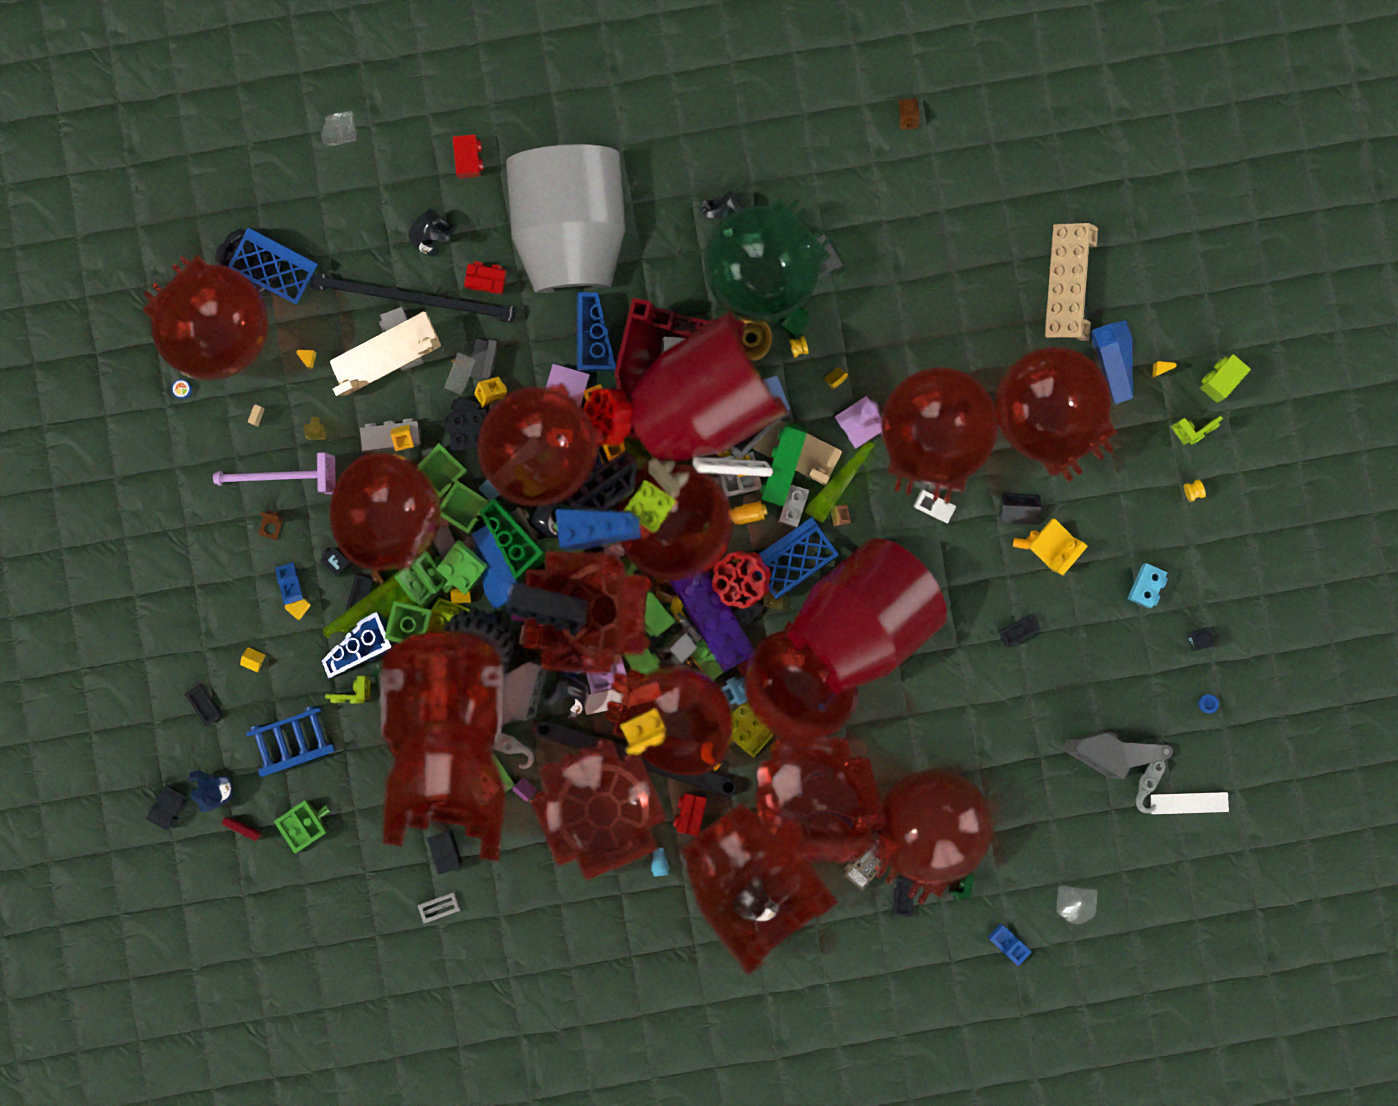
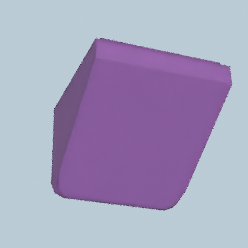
[512,778,537,801]

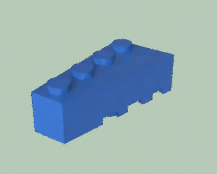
[577,292,616,372]
[556,510,641,552]

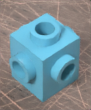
[718,676,753,706]

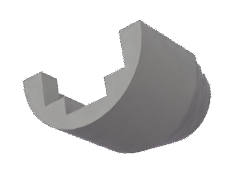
[506,145,626,294]

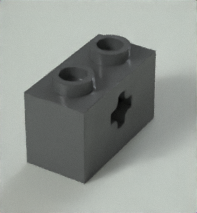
[653,633,697,663]

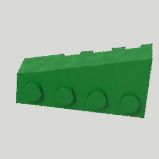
[760,421,808,506]
[479,498,549,583]

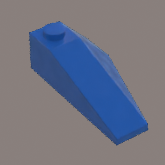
[1090,320,1133,405]
[472,525,524,610]
[322,612,402,678]

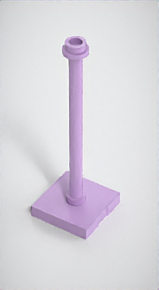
[834,396,888,449]
[213,453,336,495]

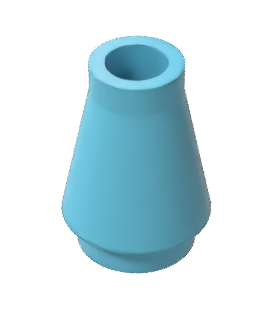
[651,848,670,876]

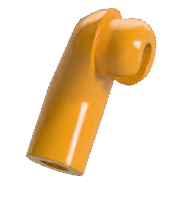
[1013,530,1039,549]

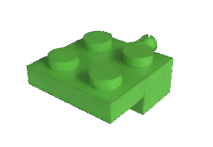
[436,540,488,594]
[394,551,448,607]
[274,800,331,853]

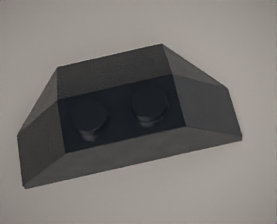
[563,449,638,512]

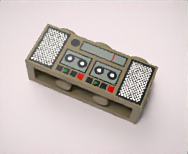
[844,830,899,890]

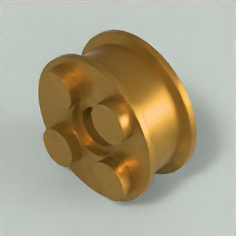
[741,317,772,361]

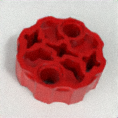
[583,388,633,446]
[712,550,771,608]

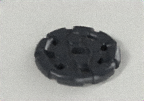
[215,228,284,296]

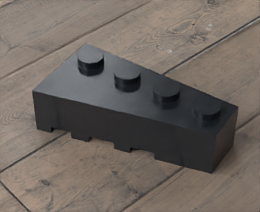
[505,583,589,637]

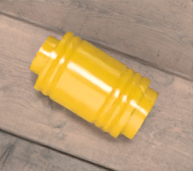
[731,501,768,526]

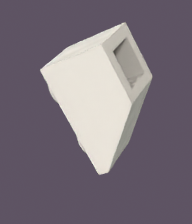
[913,489,956,523]

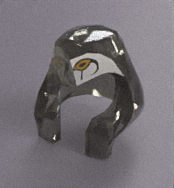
[732,876,780,922]

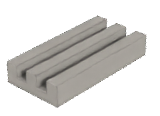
[417,892,461,923]

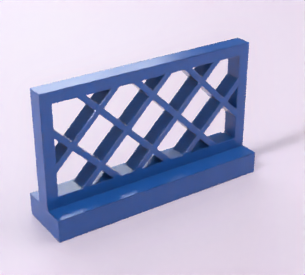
[227,227,317,305]
[756,517,839,600]

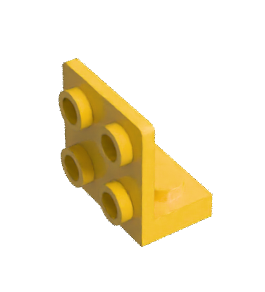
[1029,518,1088,575]
[621,708,666,754]

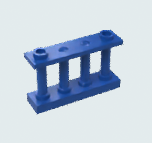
[246,705,337,777]

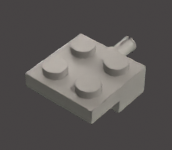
[707,451,762,498]

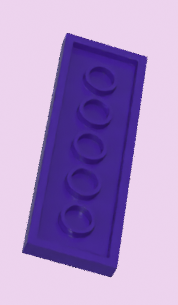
[665,556,757,673]

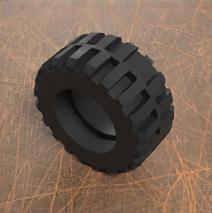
[437,609,515,685]

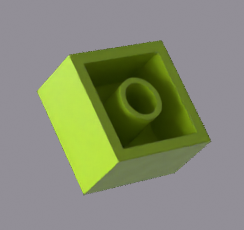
[1200,354,1251,402]

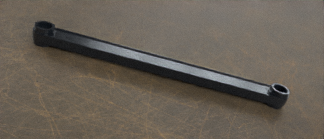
[310,273,516,323]
[536,720,737,796]

